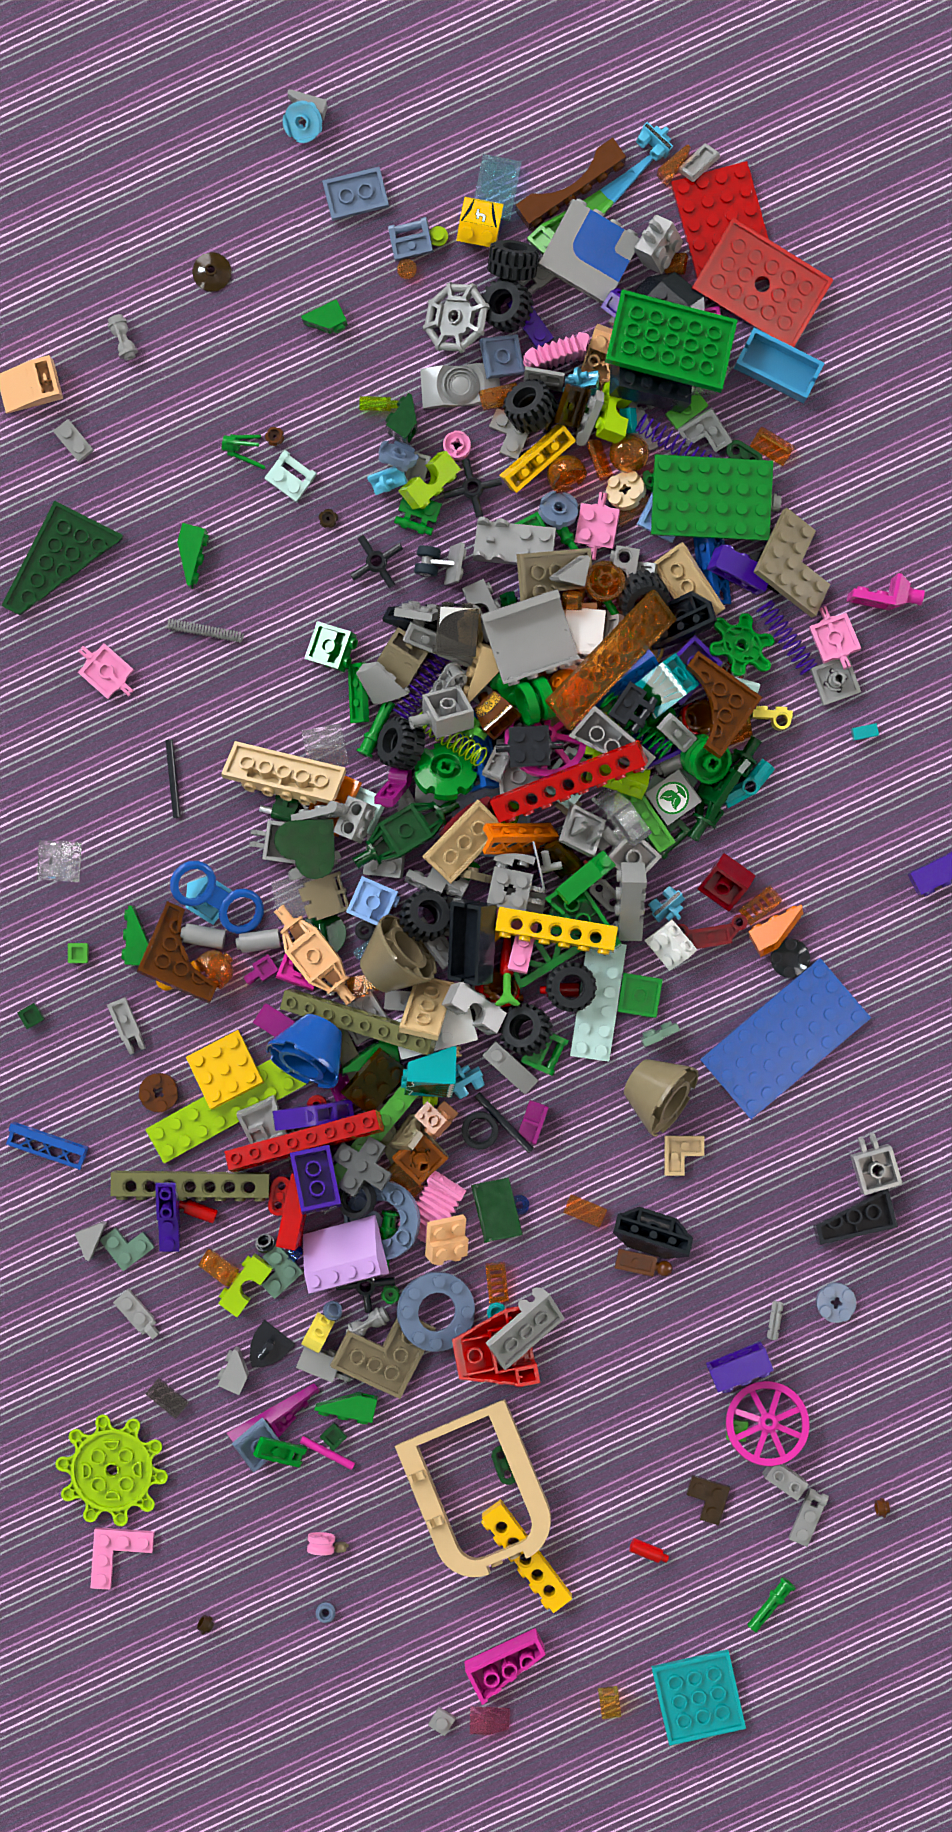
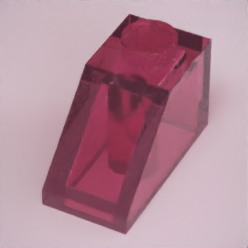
[470,1706,510,1735]

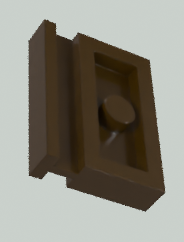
[553,383,592,428]
[537,839,584,879]

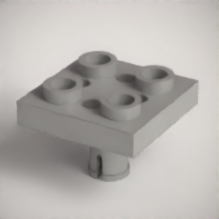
[394,601,440,627]
[810,656,861,706]

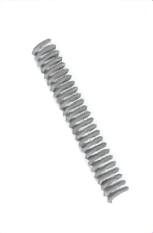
[165,618,244,643]

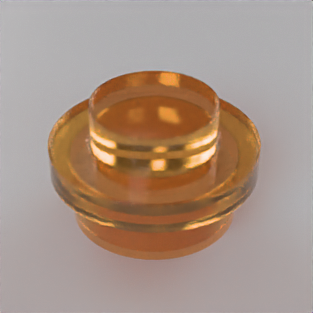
[397,259,417,279]

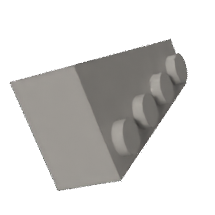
[569,705,656,773]
[614,862,647,941]

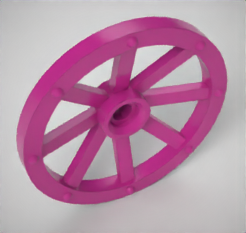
[504,705,586,778]
[726,1381,809,1466]

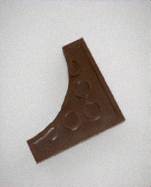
[686,651,763,759]
[136,901,218,1003]

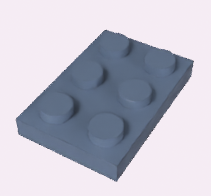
[322,167,389,221]

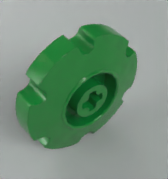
[414,742,477,801]

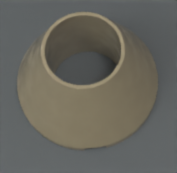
[360,915,437,993]
[624,1059,699,1137]

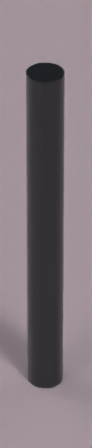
[165,739,181,818]
[474,1092,534,1153]

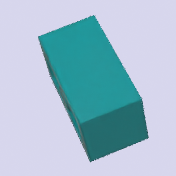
[619,408,638,434]
[851,723,879,741]

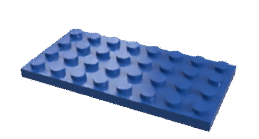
[700,958,871,1119]

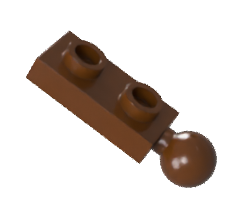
[614,1248,673,1277]

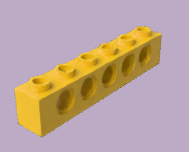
[495,907,618,955]
[481,1499,572,1613]

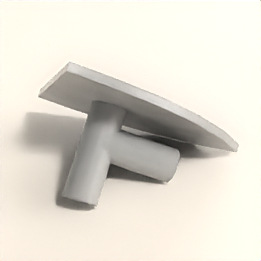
[532,841,562,891]

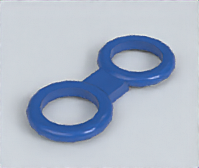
[170,861,264,934]

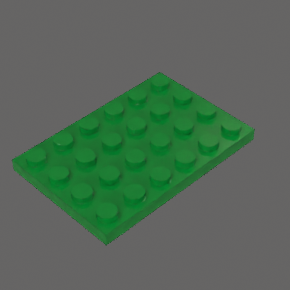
[605,289,738,393]
[650,454,773,541]

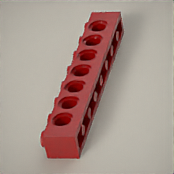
[490,740,648,823]
[224,1110,384,1172]

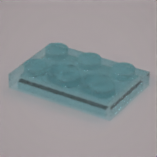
[474,154,522,222]

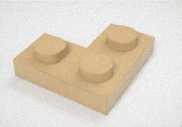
[664,1135,704,1176]

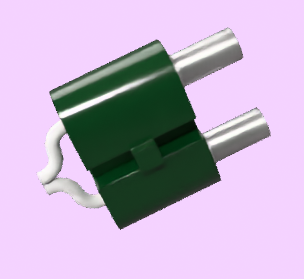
[259,794,308,822]

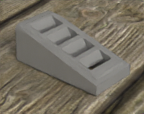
[287,89,328,121]

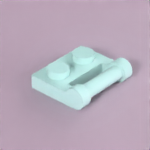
[265,450,317,503]

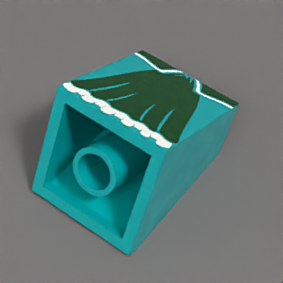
[635,653,700,721]
[401,1046,457,1098]

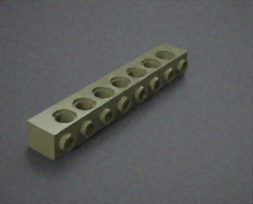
[280,988,436,1055]
[111,1170,271,1201]

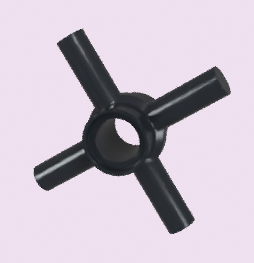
[443,459,502,518]
[350,535,403,589]
[336,1277,395,1313]

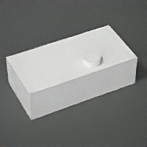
[396,1007,478,1060]

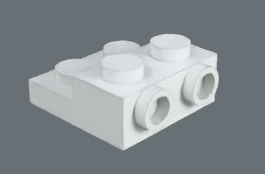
[645,920,697,971]

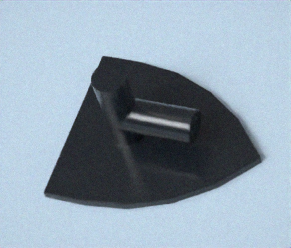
[250,1320,295,1368]

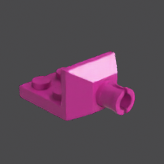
[846,573,925,610]

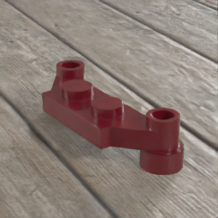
[677,914,748,949]

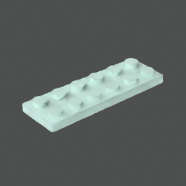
[570,944,627,1062]

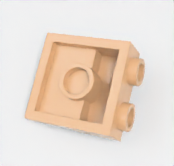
[425,1214,469,1265]

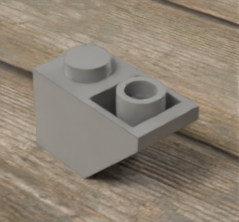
[217,1346,249,1395]

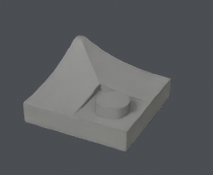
[236,1094,289,1144]

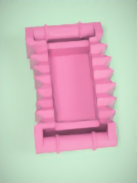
[523,332,590,370]
[397,1171,466,1243]

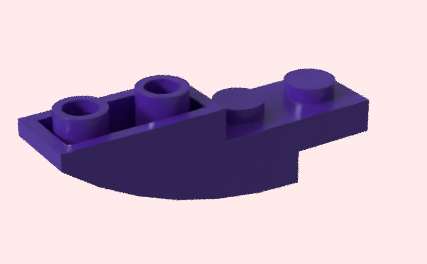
[272,1099,354,1131]
[155,1182,180,1252]

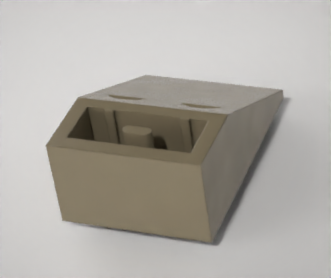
[377,627,430,700]

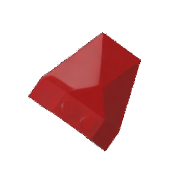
[452,1306,540,1387]

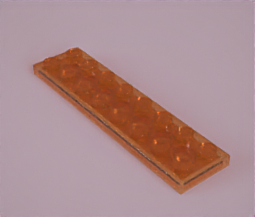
[545,590,677,730]

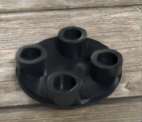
[770,939,810,978]

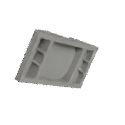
[420,363,501,409]

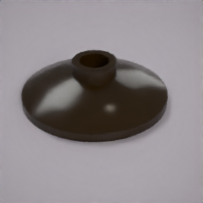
[192,252,232,292]

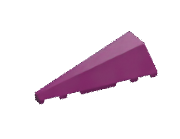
[227,1383,320,1442]

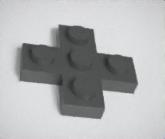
[332,1136,393,1197]

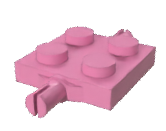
[574,492,620,560]
[809,606,861,670]
[78,643,134,699]

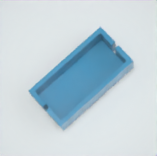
[734,328,825,404]

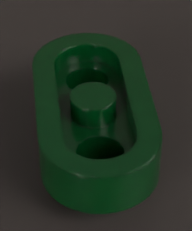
[726,440,763,460]
[491,1445,516,1485]

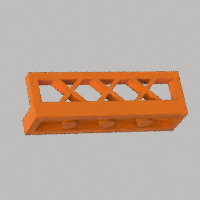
[482,823,559,854]

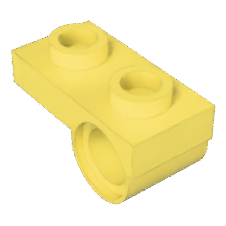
[751,706,793,731]
[301,1312,335,1353]

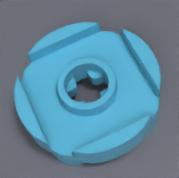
[283,101,322,143]

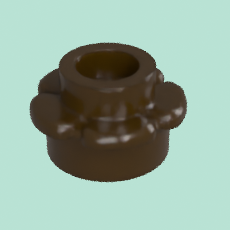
[318,509,338,528]
[197,1615,214,1635]

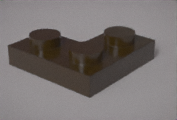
[686,1475,730,1526]

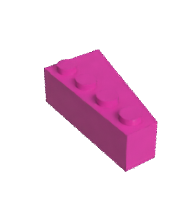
[465,1628,546,1705]

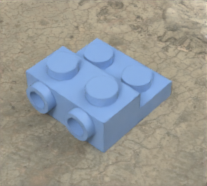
[346,876,400,925]

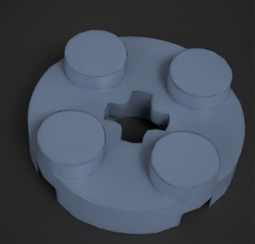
[378,440,419,472]
[538,491,578,530]
[816,1282,856,1323]

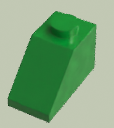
[301,299,348,334]

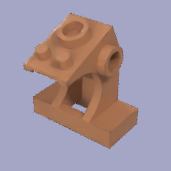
[414,1100,459,1139]

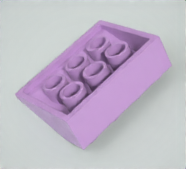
[303,1215,389,1293]

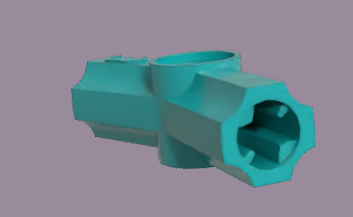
[724,759,775,809]

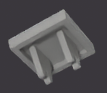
[559,804,606,857]

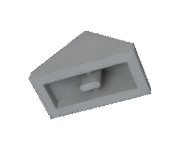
[549,555,590,587]
[75,1221,107,1261]

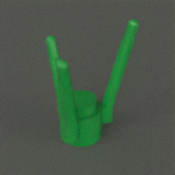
[222,434,265,469]

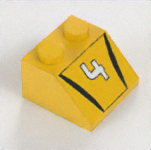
[456,197,504,247]

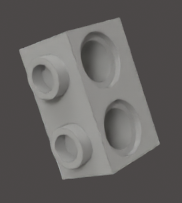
[606,545,640,589]
[333,796,376,844]
[762,1457,809,1501]

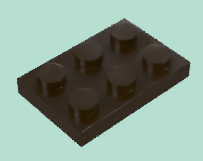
[341,1047,407,1112]

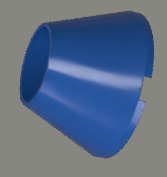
[265,1014,342,1089]

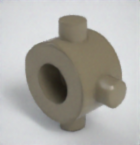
[334,1542,349,1553]

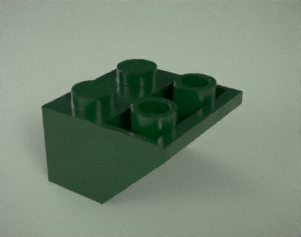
[385,393,418,444]

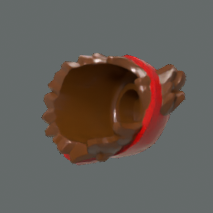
[677,698,712,734]
[475,968,524,1007]

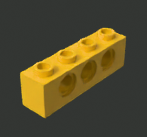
[499,424,576,493]

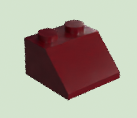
[697,853,756,912]

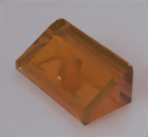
[750,427,795,466]
[586,439,613,481]

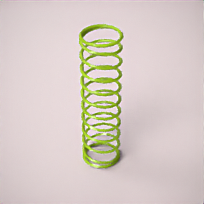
[419,711,487,766]

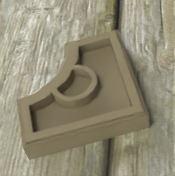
[389,1114,424,1150]

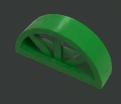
[514,929,580,989]

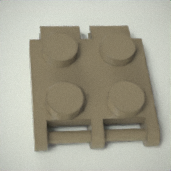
[298,871,349,921]

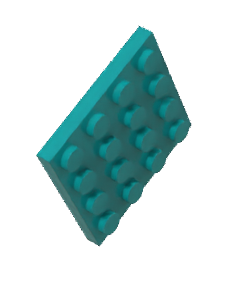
[651,1649,746,1746]

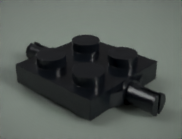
[496,725,564,768]

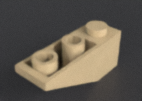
[462,642,499,703]

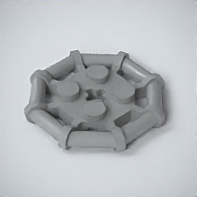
[423,282,490,353]

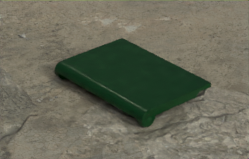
[471,1177,523,1243]

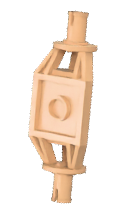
[274,905,356,1006]

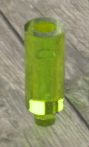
[359,396,399,411]

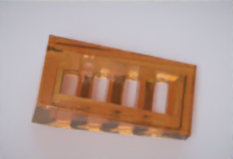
[657,144,691,186]
[561,589,586,610]
[738,885,782,926]
[485,1262,509,1303]

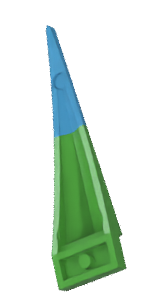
[527,155,654,255]

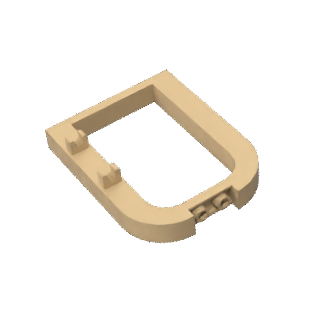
[395,1399,551,1577]

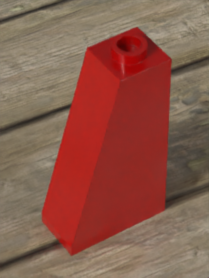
[276,1172,307,1250]

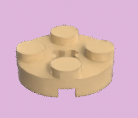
[606,471,646,511]

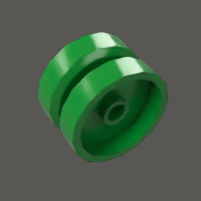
[514,676,557,726]
[680,734,731,784]

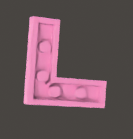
[496,908,538,974]
[90,1527,154,1590]

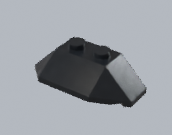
[634,272,705,311]
[647,591,717,650]
[613,1207,693,1259]

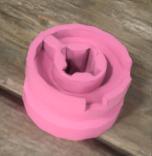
[443,431,471,461]
[307,1532,335,1555]

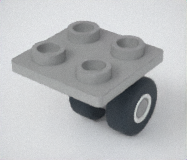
[414,542,466,586]

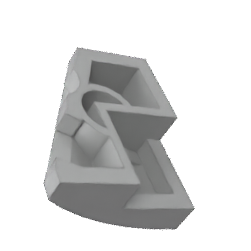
[356,662,410,704]

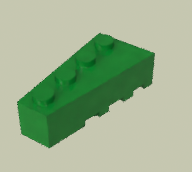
[545,891,621,956]

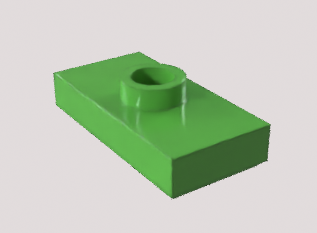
[665,390,708,431]

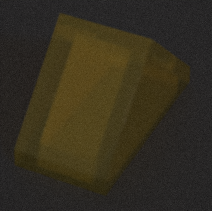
[598,1686,621,1719]

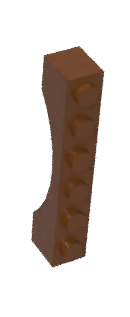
[515,137,626,230]

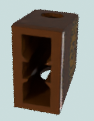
[474,691,522,740]

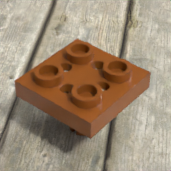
[392,1131,448,1185]

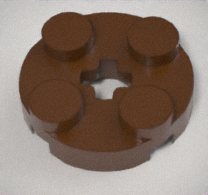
[139,1073,179,1112]

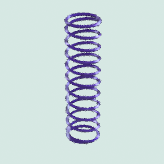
[635,413,712,457]
[756,600,818,675]
[393,652,450,720]

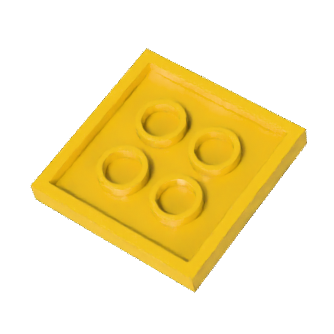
[186,1030,264,1110]

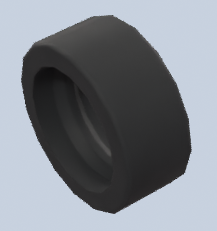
[461,1111,499,1150]
[339,1181,377,1218]

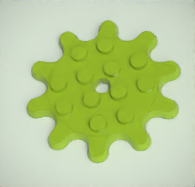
[55,1414,168,1526]

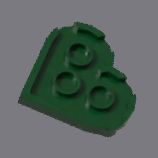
[274,819,335,879]

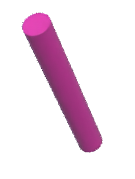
[299,1436,355,1470]

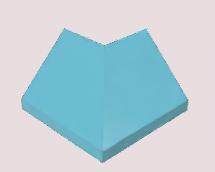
[186,876,232,925]

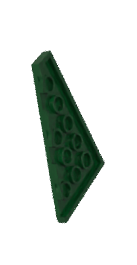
[1,501,124,616]

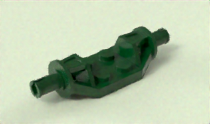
[687,736,762,842]
[352,800,460,869]

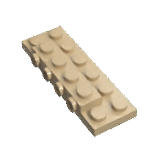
[221,741,346,806]

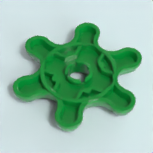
[709,613,775,677]

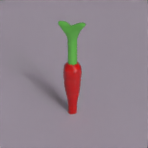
[495,938,520,1006]

